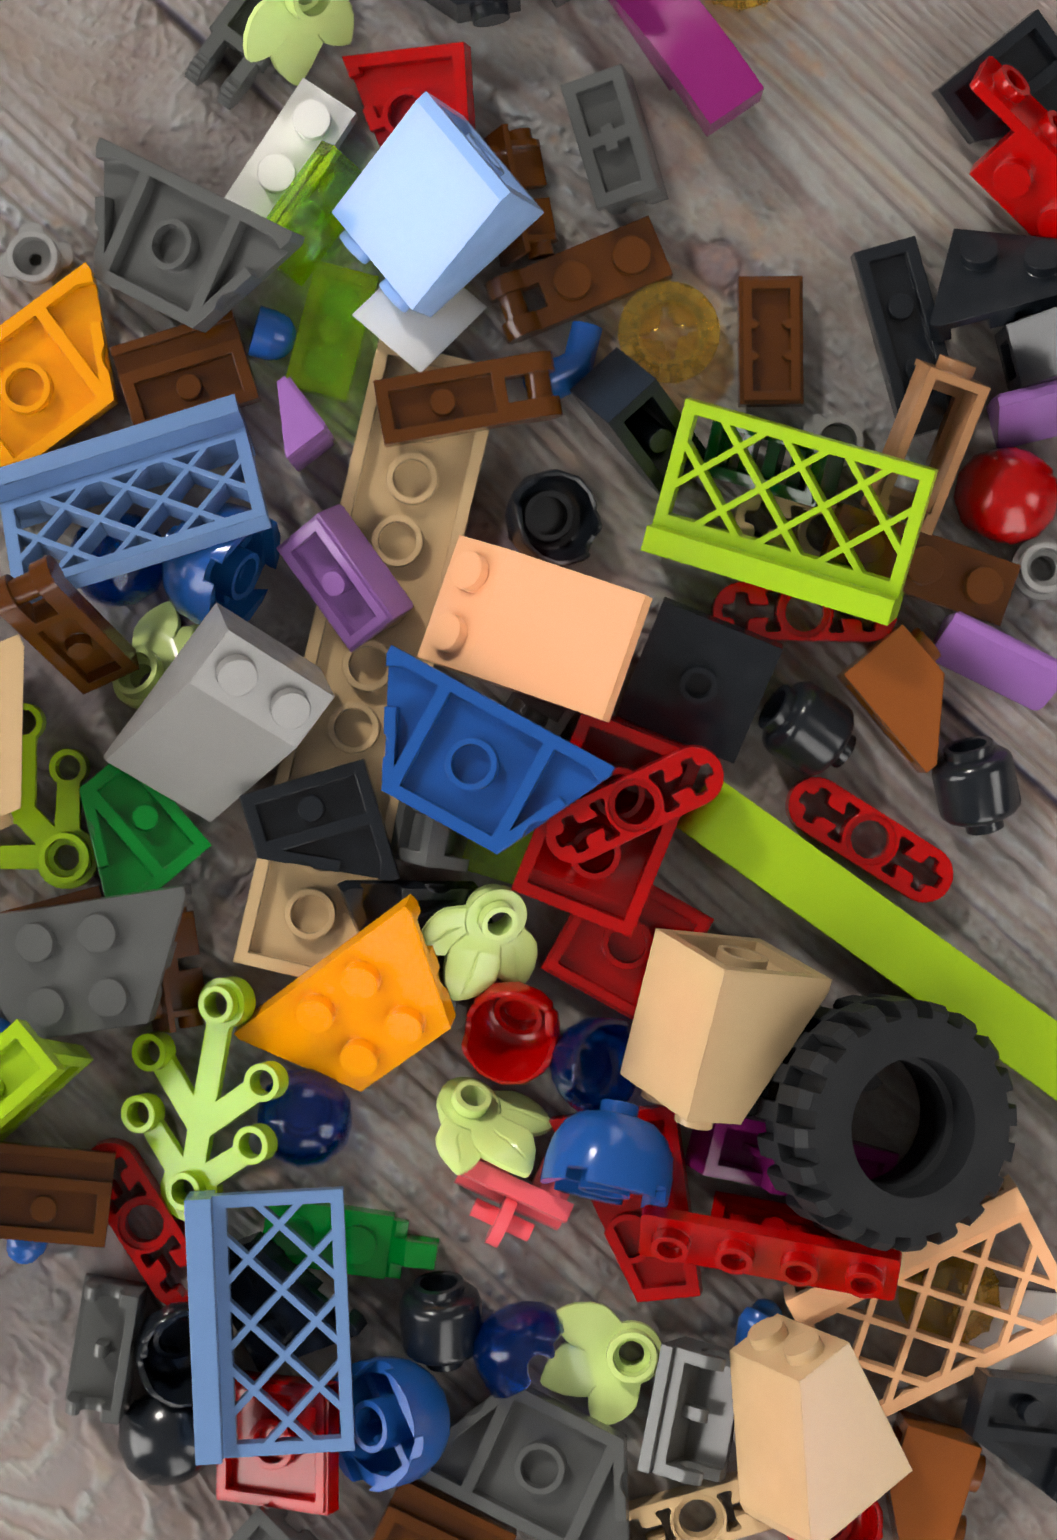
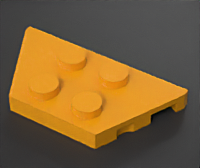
[0,262,118,467]
[234,894,456,1092]

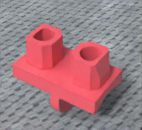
[454,1157,574,1248]

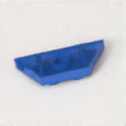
[381,645,616,854]

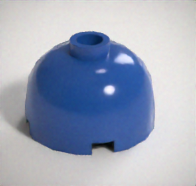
[162,502,281,625]
[540,1099,673,1208]
[333,1356,450,1493]

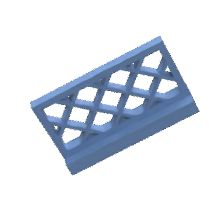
[0,394,272,603]
[184,1186,355,1465]

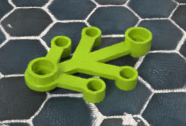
[0,703,98,889]
[121,976,289,1221]

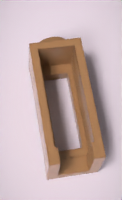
[860,354,991,536]

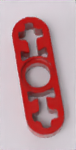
[711,582,897,643]
[546,745,724,864]
[785,777,953,903]
[91,1138,188,1305]

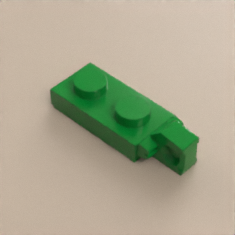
[263,1203,439,1280]

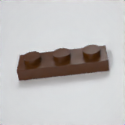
[819,503,1021,626]

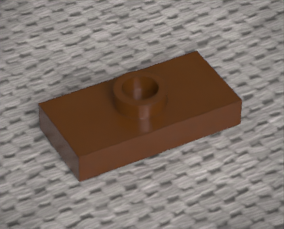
[737,276,804,407]

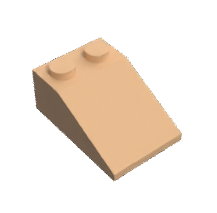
[417,535,653,722]

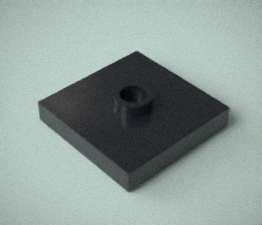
[616,597,783,764]

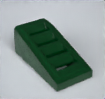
[704,420,845,507]

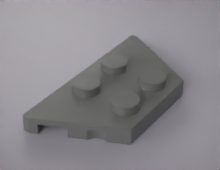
[94,137,305,333]
[0,884,192,1039]
[419,1378,630,1540]

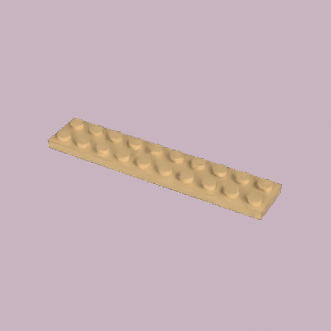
[233,339,490,977]

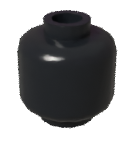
[758,681,856,775]
[931,736,1021,836]
[399,1271,484,1372]

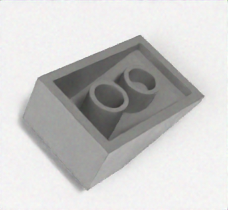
[104,602,335,822]

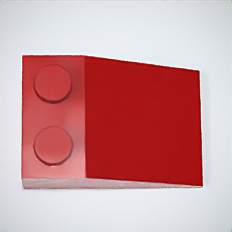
[511,714,701,938]

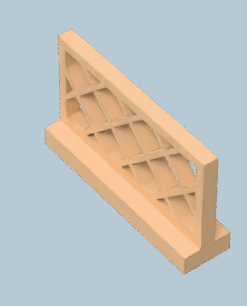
[783,1174,1057,1417]

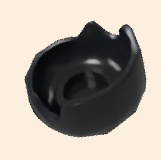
[505,469,603,567]
[134,1302,235,1408]
[118,1392,207,1486]

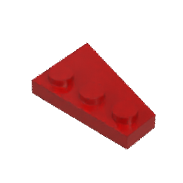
[341,42,476,147]
[549,1104,703,1303]

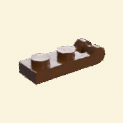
[484,215,673,345]
[373,351,563,448]
[0,555,140,695]

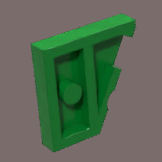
[79,763,212,897]

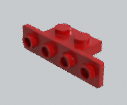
[969,56,1057,238]
[639,1191,902,1301]

